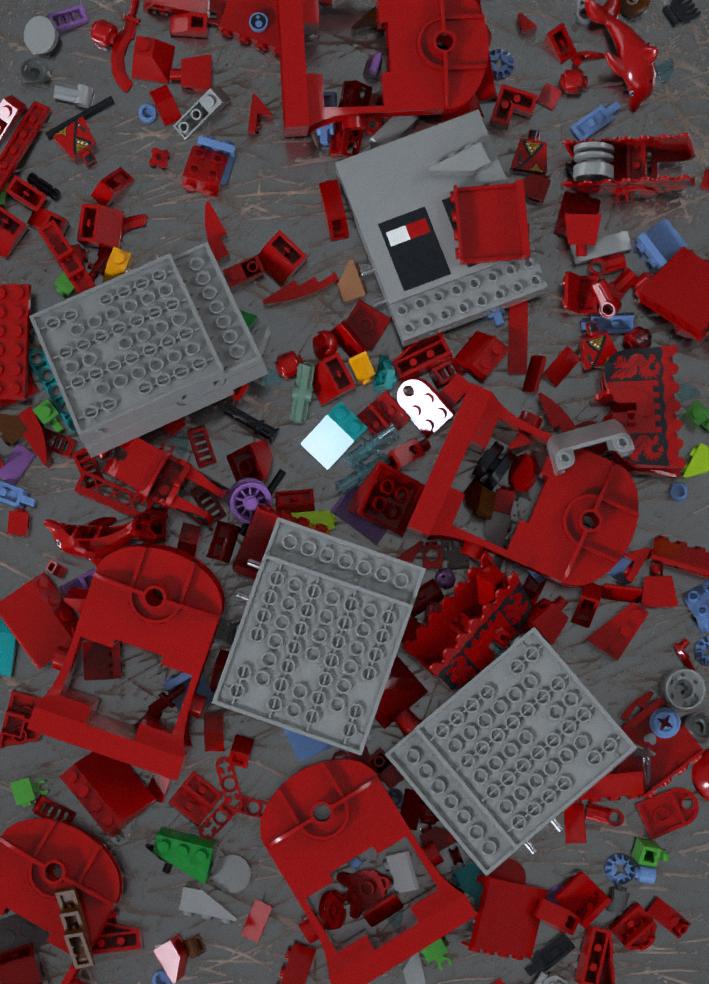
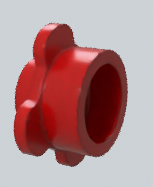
[149,147,170,168]

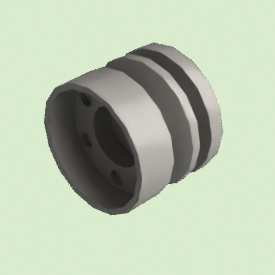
[573,142,614,182]
[659,668,706,710]

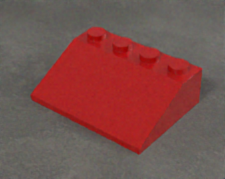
[0,572,85,670]
[59,752,157,838]

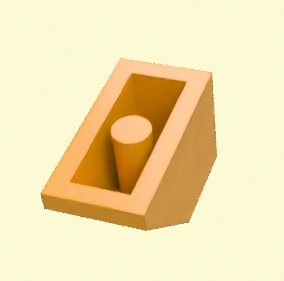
[102,247,133,283]
[348,351,376,385]

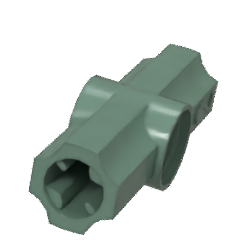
[290,363,315,422]

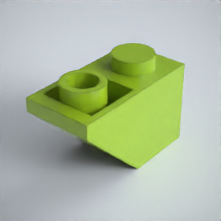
[680,443,709,479]

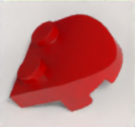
[608,902,657,951]

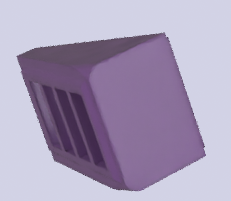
[46,4,89,34]
[363,52,382,80]

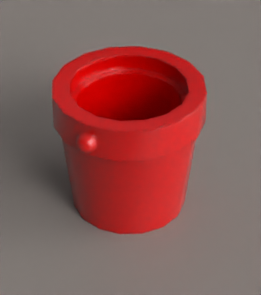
[394,708,423,737]

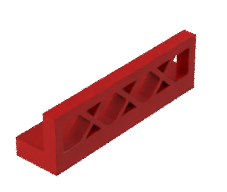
[328,80,373,158]
[74,470,154,519]

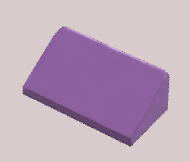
[0,443,35,486]

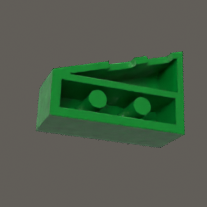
[153,827,217,885]

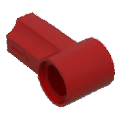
[587,252,627,276]
[608,268,637,300]
[590,278,622,318]
[585,802,624,827]

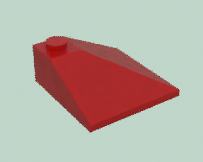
[347,461,425,537]
[375,655,428,729]

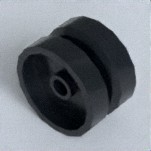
[471,441,518,490]

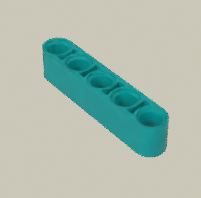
[29,349,78,433]

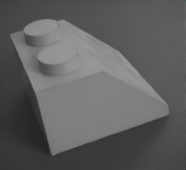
[383,849,419,894]

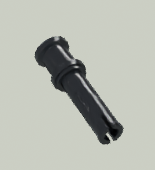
[223,403,280,444]

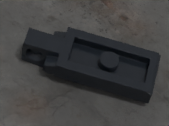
[525,932,576,976]

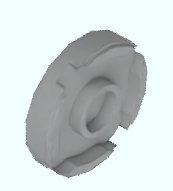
[24,16,59,54]
[212,854,251,893]

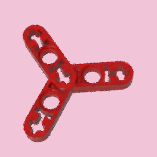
[199,756,268,839]

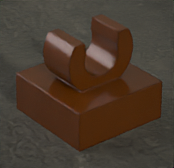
[183,933,207,959]

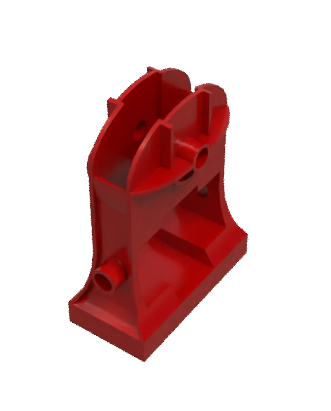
[276,0,489,137]
[406,383,639,587]
[27,543,225,781]
[260,758,477,984]
[0,818,123,984]

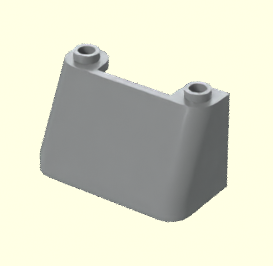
[547,419,635,476]

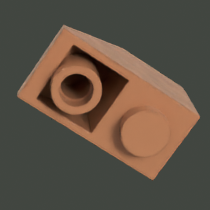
[338,259,368,305]

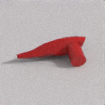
[570,51,606,66]
[675,638,696,672]

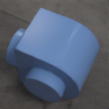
[634,864,657,884]

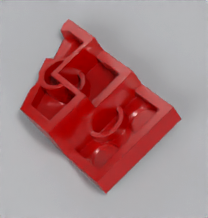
[0,689,43,749]

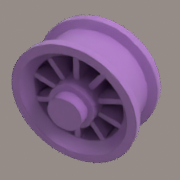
[227,478,272,524]

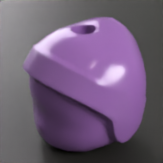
[435,568,456,589]

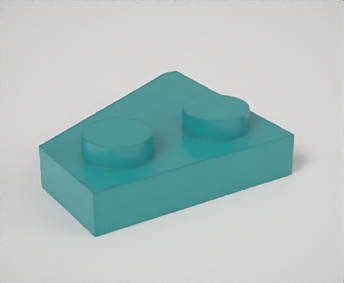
[372,354,396,392]

